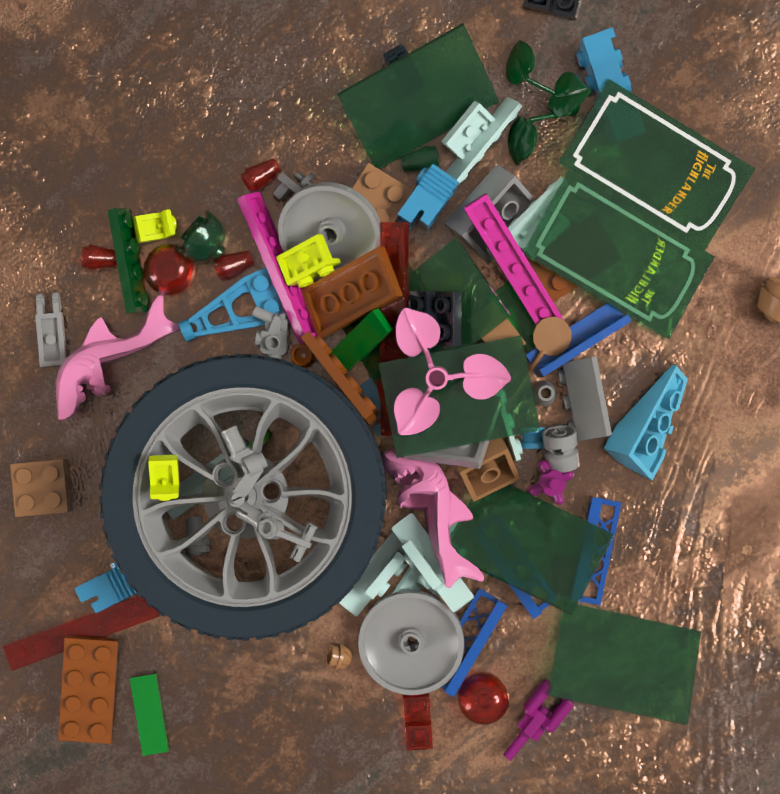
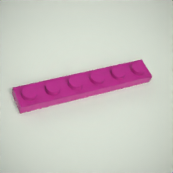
[237,192,317,344]
[463,193,565,325]

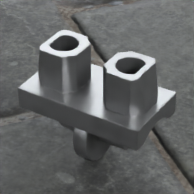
[272,171,315,202]

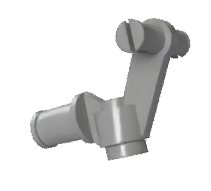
[220,425,268,507]
[236,502,318,562]

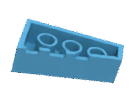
[576,27,646,146]

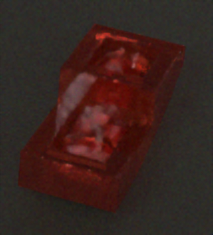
[403,693,433,751]

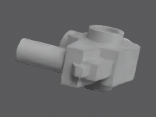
[252,306,289,359]

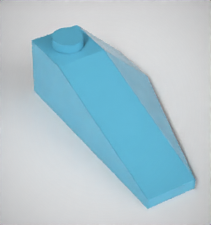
[604,365,688,480]

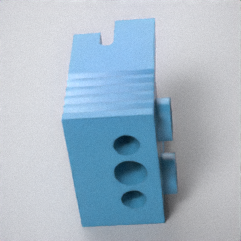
[397,164,459,232]
[74,562,137,613]

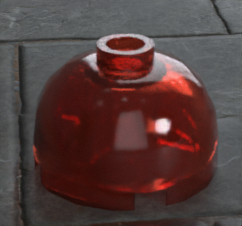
[143,244,196,296]
[458,672,510,725]

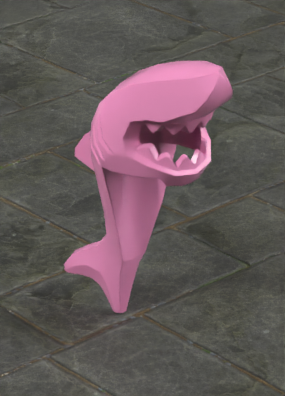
[56,295,180,420]
[382,449,484,588]

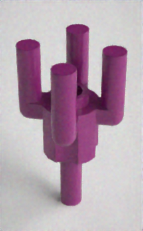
[527,460,574,505]
[503,679,575,761]

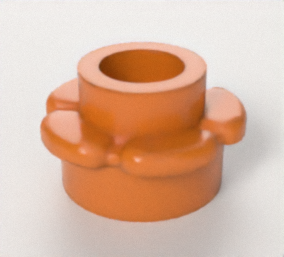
[291,342,316,368]

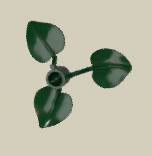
[506,40,592,166]

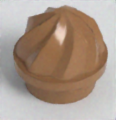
[326,643,352,670]

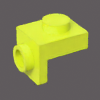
[132,209,177,243]
[149,455,180,501]

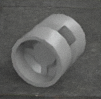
[542,425,580,473]

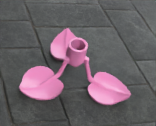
[394,308,511,435]

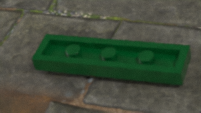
[107,208,148,314]

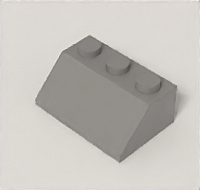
[445,164,536,264]
[557,356,612,441]

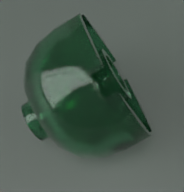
[174,210,225,263]

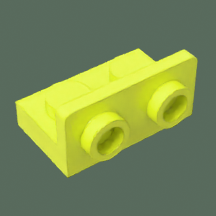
[276,234,341,288]

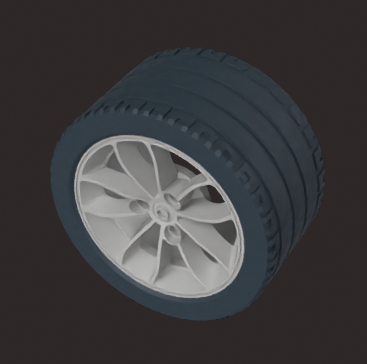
[99,354,387,641]

